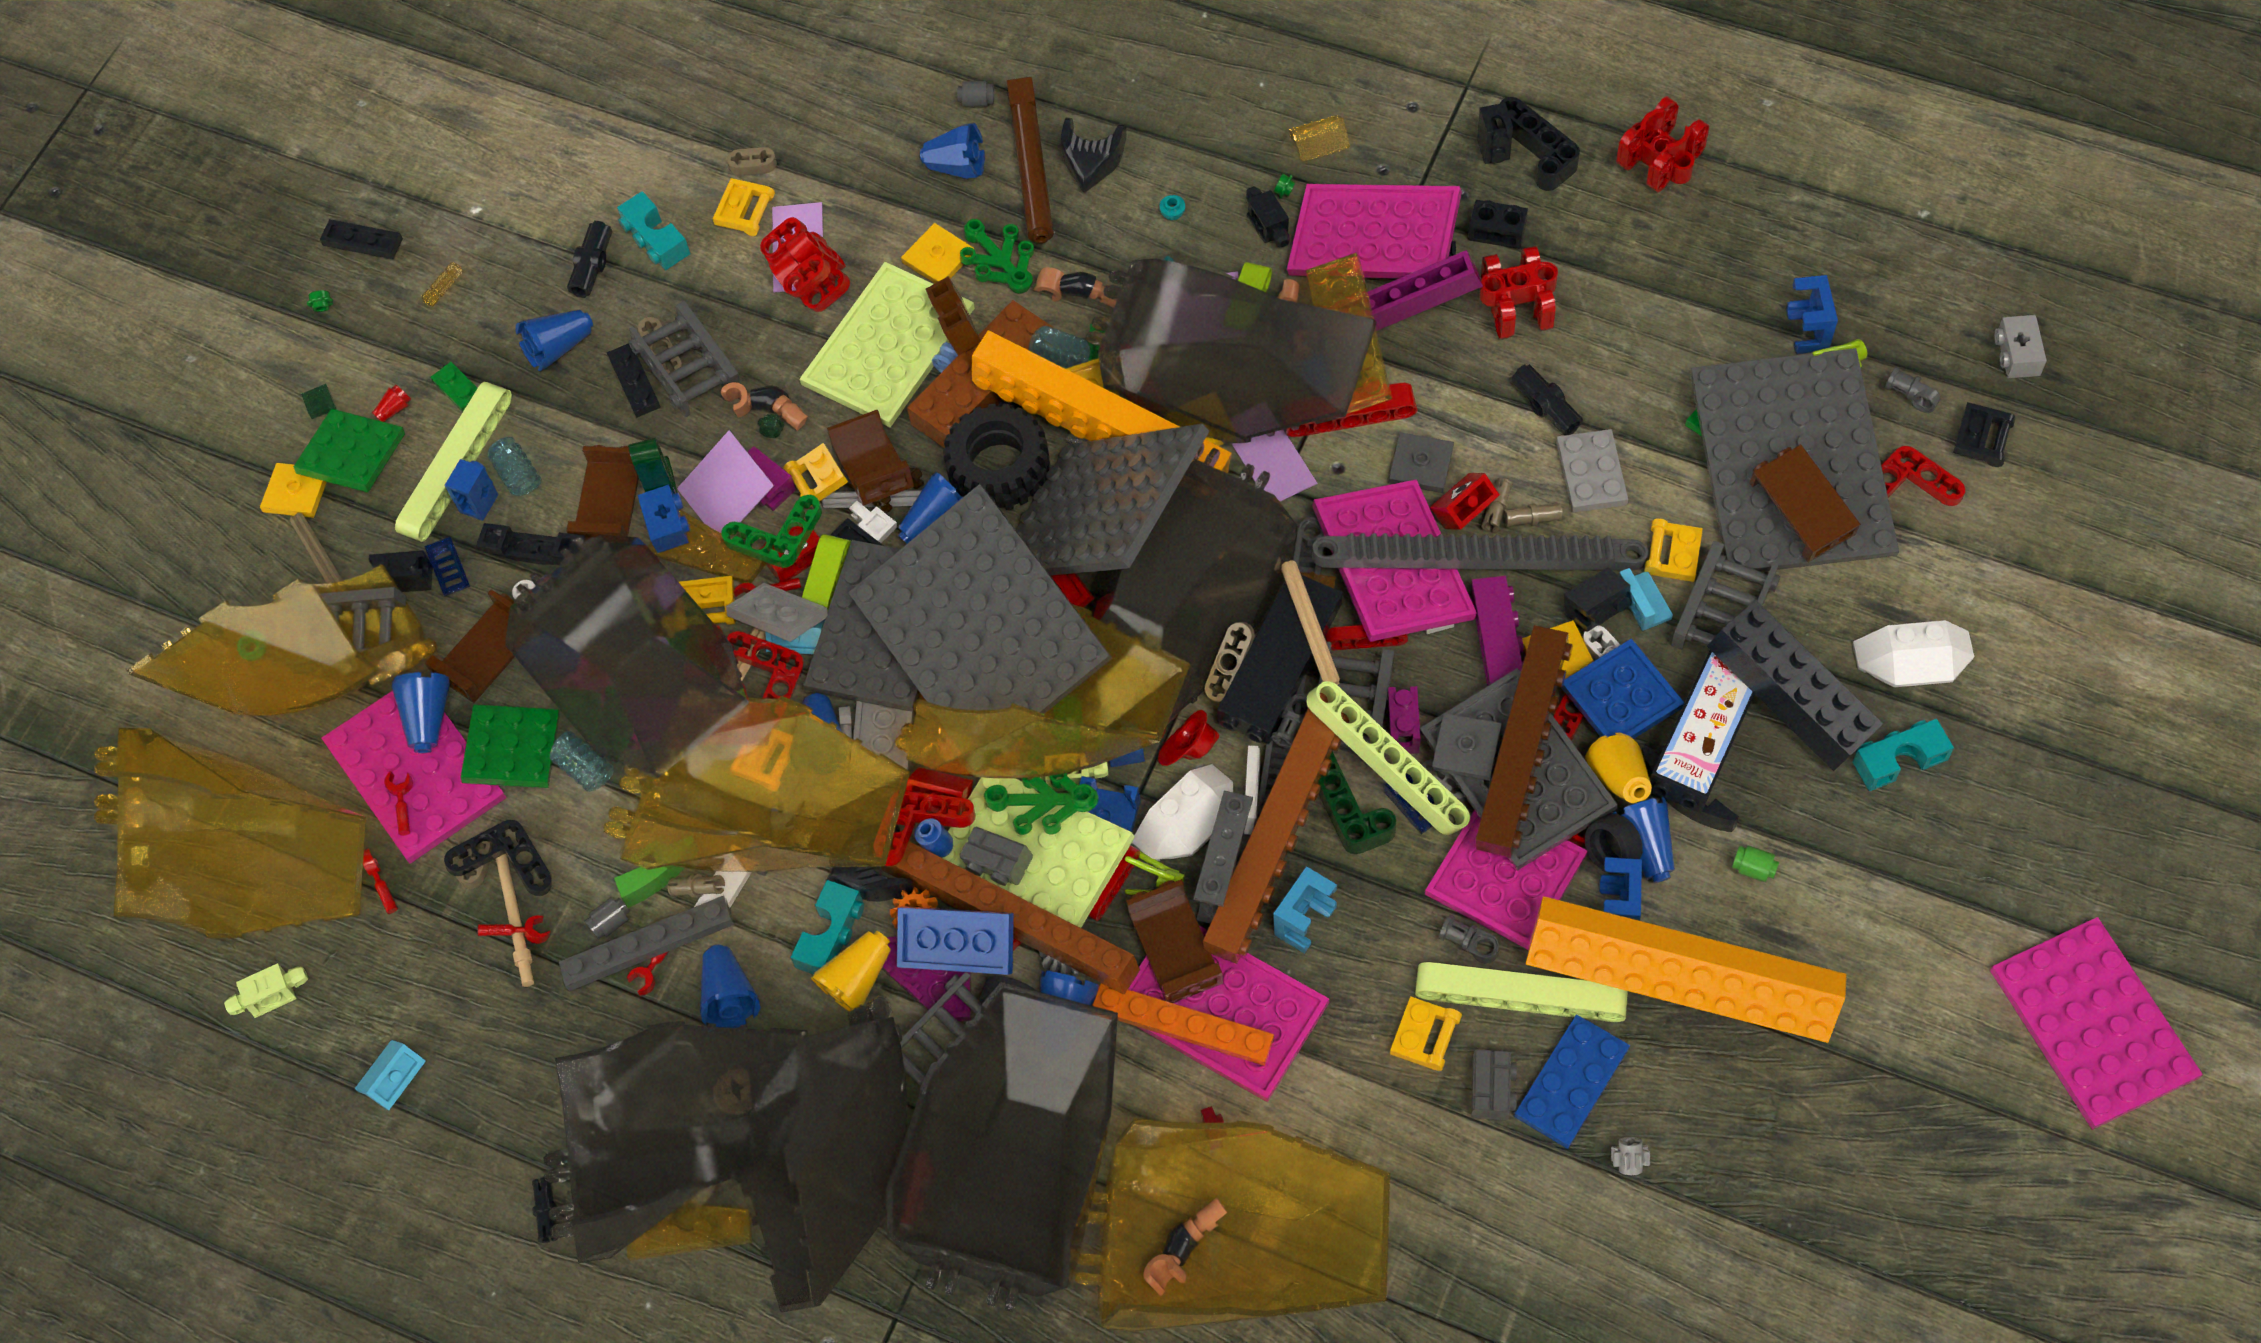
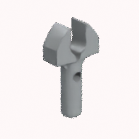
[839,706,853,762]

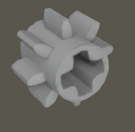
[1611,1137,1650,1175]

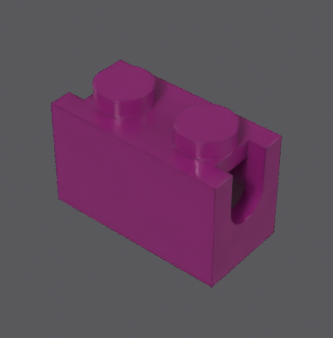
[748,446,796,511]
[1387,686,1420,754]

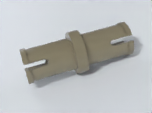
[1481,478,1513,533]
[1504,502,1563,527]
[667,874,725,898]

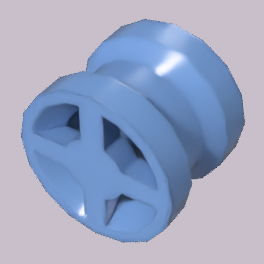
[931,342,958,373]

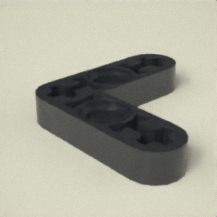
[444,820,552,896]

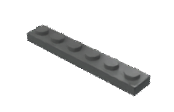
[559,895,734,991]

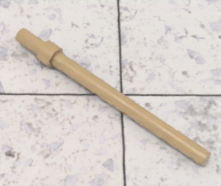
[496,854,534,987]

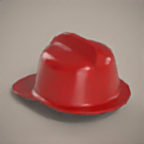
[1158,710,1220,766]

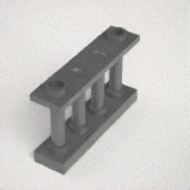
[628,301,740,417]
[1671,541,1781,650]
[285,587,406,671]
[1317,642,1394,764]
[1194,791,1253,927]
[880,972,1018,1113]

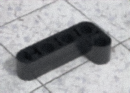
[1498,97,1580,191]

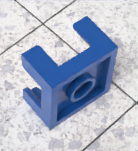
[1786,275,1838,354]
[1079,776,1141,832]
[1599,857,1642,921]

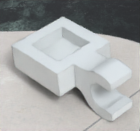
[849,501,897,543]

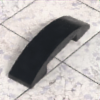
[476,523,586,565]
[1641,744,1739,832]

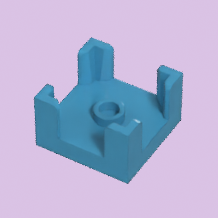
[1274,866,1337,954]

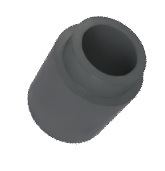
[957,81,994,107]
[584,897,630,939]

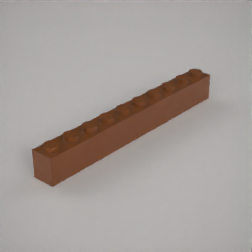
[1203,693,1349,964]
[874,841,1140,994]

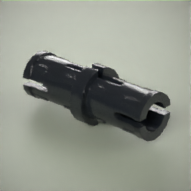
[532,1177,558,1243]

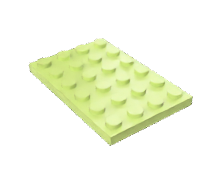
[799,262,975,428]
[943,766,1135,928]

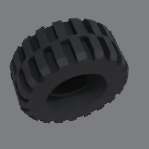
[943,404,1050,510]

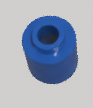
[915,818,953,858]

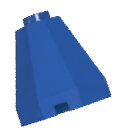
[920,123,985,179]

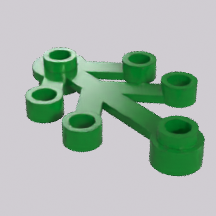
[960,219,1034,294]
[984,768,1099,835]

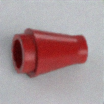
[371,384,411,422]

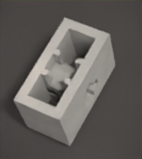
[1994,315,2047,378]

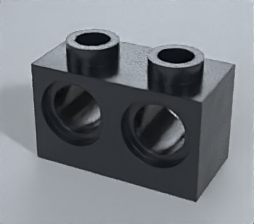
[1468,199,1528,249]

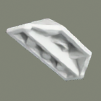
[1853,620,1974,687]
[1131,764,1233,861]

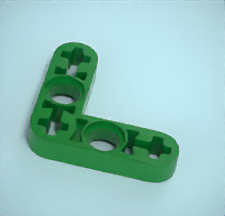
[721,495,822,568]

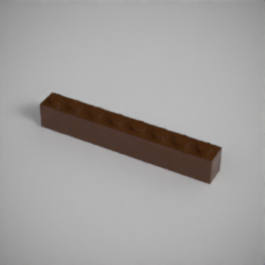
[1475,625,1573,858]

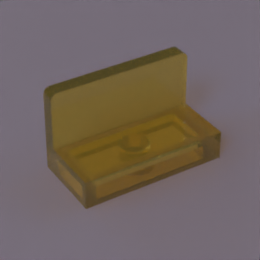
[1289,115,1350,161]

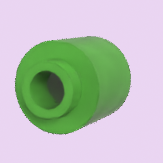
[1732,845,1779,883]

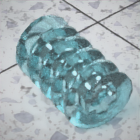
[1029,326,1090,368]
[487,437,542,496]
[550,731,614,792]

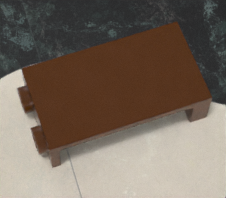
[827,409,914,506]
[1750,444,1861,563]
[566,445,639,546]
[425,589,539,703]
[1126,879,1223,1003]

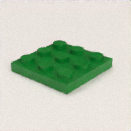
[293,408,405,493]
[461,704,560,788]

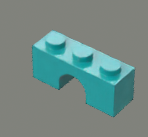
[617,191,691,271]
[1853,719,1954,792]
[790,880,864,975]

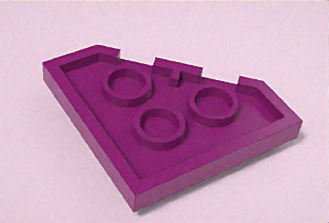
[882,936,972,1021]

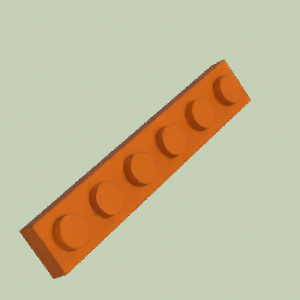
[1091,983,1274,1066]

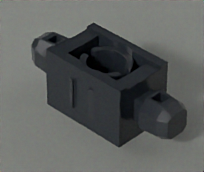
[1246,186,1290,248]

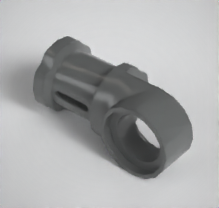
[1885,367,1941,413]
[1271,693,1307,749]
[1439,914,1499,964]

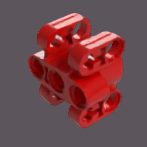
[1616,96,1709,192]
[760,217,850,312]
[1480,246,1558,339]

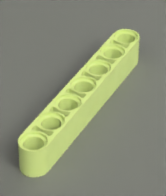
[395,382,512,542]
[1306,681,1470,835]
[1415,962,1628,1022]

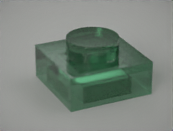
[301,384,337,419]

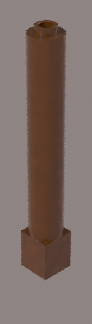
[1007,77,1054,244]

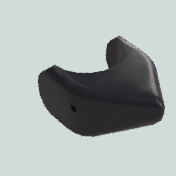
[1061,117,1127,192]
[826,824,914,902]

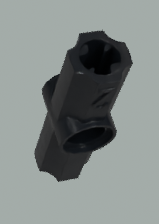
[567,220,613,298]
[1511,364,1583,436]

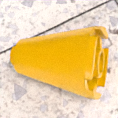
[1585,733,1652,804]
[811,930,891,1015]

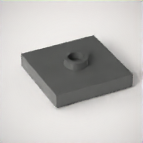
[1389,432,1454,493]
[1432,713,1502,781]

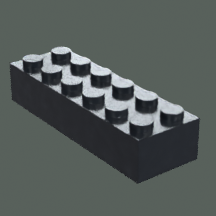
[1707,600,1883,771]

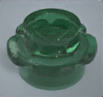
[758,414,784,438]

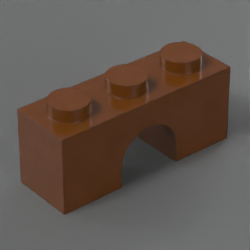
[926,276,981,355]

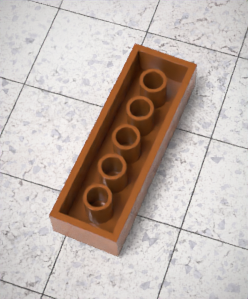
[907,300,1056,448]

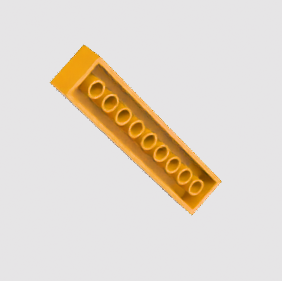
[972,330,1232,502]
[1526,896,1846,1043]

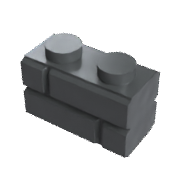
[960,827,1033,886]
[1471,1050,1517,1120]

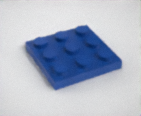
[1561,638,1684,739]

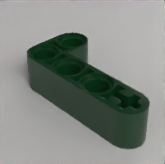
[628,437,678,494]
[1318,751,1396,854]

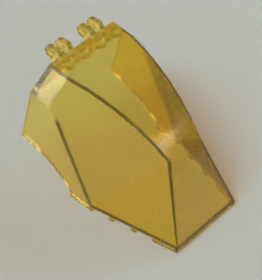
[127,564,438,716]
[895,604,1190,778]
[603,682,910,872]
[94,728,366,938]
[1075,1118,1390,1332]

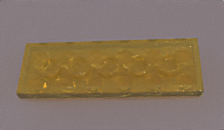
[1306,253,1392,416]

